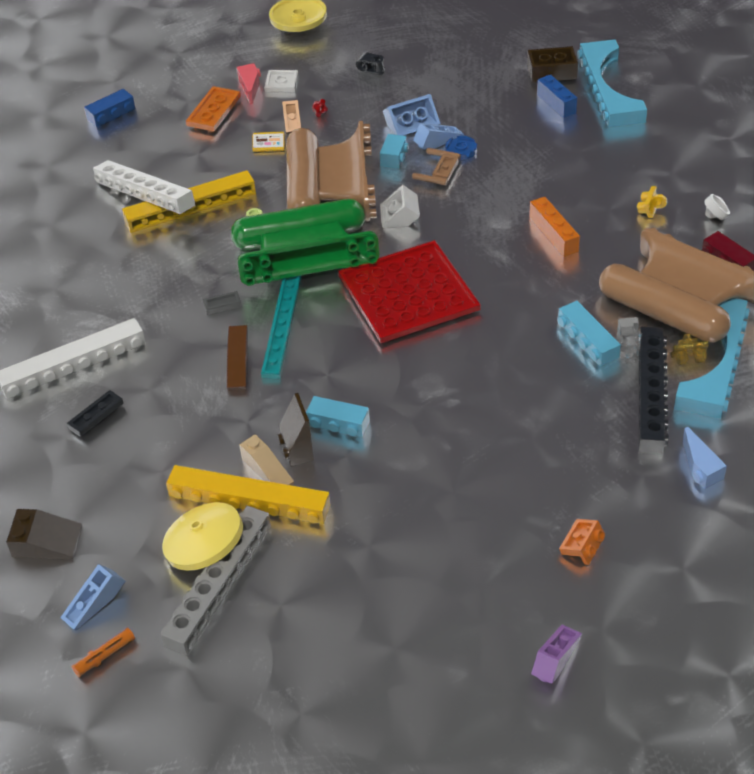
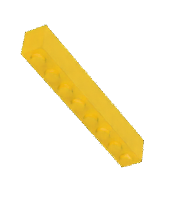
[122,170,256,233]
[166,465,331,524]

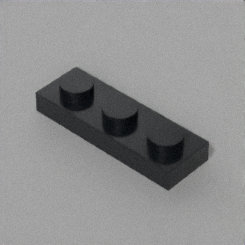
[67,390,124,437]

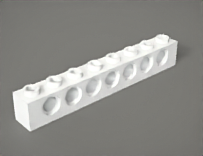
[93,160,195,214]

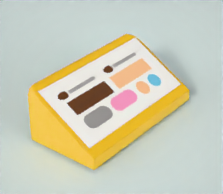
[252,132,285,152]

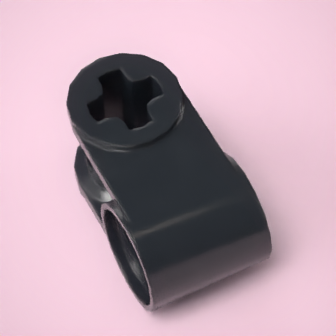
[356,52,385,75]

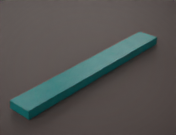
[261,275,302,379]

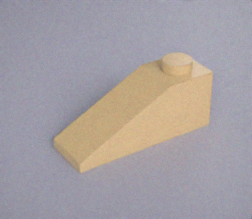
[239,434,294,485]

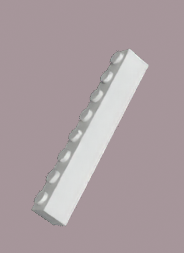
[0,318,146,399]

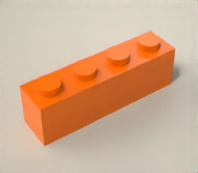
[529,196,580,257]

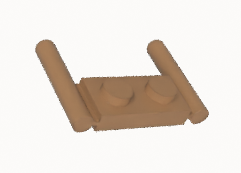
[412,148,461,186]

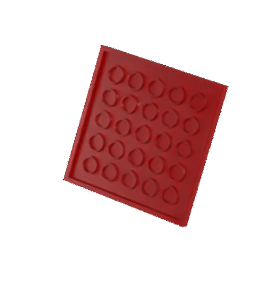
[339,240,481,343]

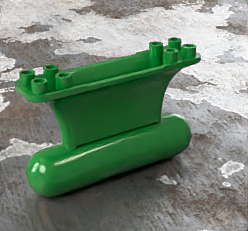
[231,199,380,286]

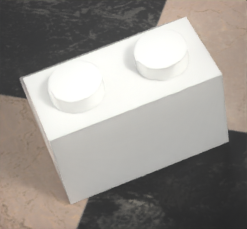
[380,185,420,228]

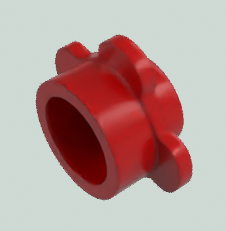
[312,99,328,117]

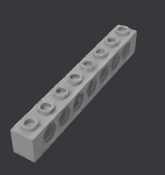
[161,506,271,656]

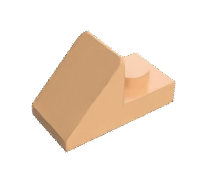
[282,100,301,134]

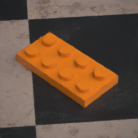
[186,86,241,132]

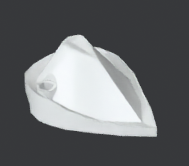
[704,194,730,220]

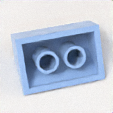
[383,94,441,136]

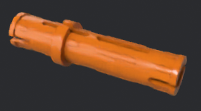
[71,627,135,678]

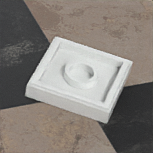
[264,70,298,92]

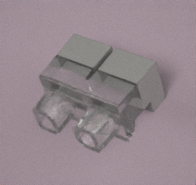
[616,317,642,364]

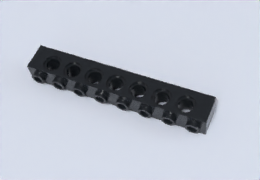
[639,327,669,454]

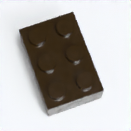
[527,46,578,83]

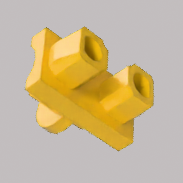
[637,186,667,218]

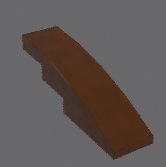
[227,325,248,390]

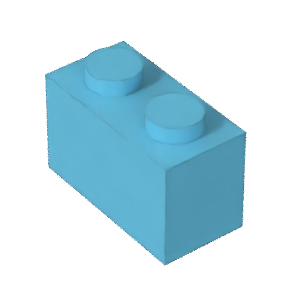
[380,134,409,169]

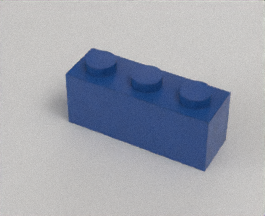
[537,75,577,118]
[84,88,136,128]

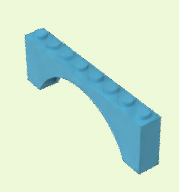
[577,39,647,127]
[674,298,750,419]

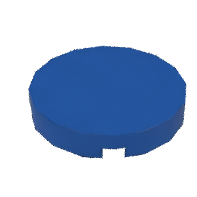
[445,135,477,160]

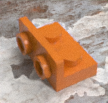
[559,519,605,565]

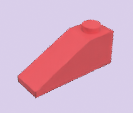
[237,63,261,104]

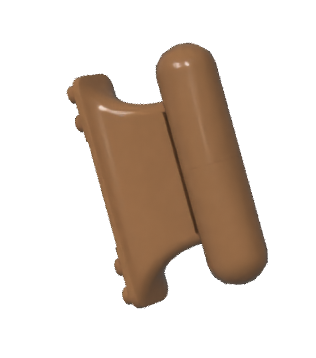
[286,121,377,222]
[599,228,754,343]

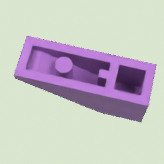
[531,625,582,684]

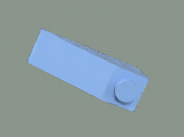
[413,123,464,150]
[683,427,727,489]
[60,564,126,630]

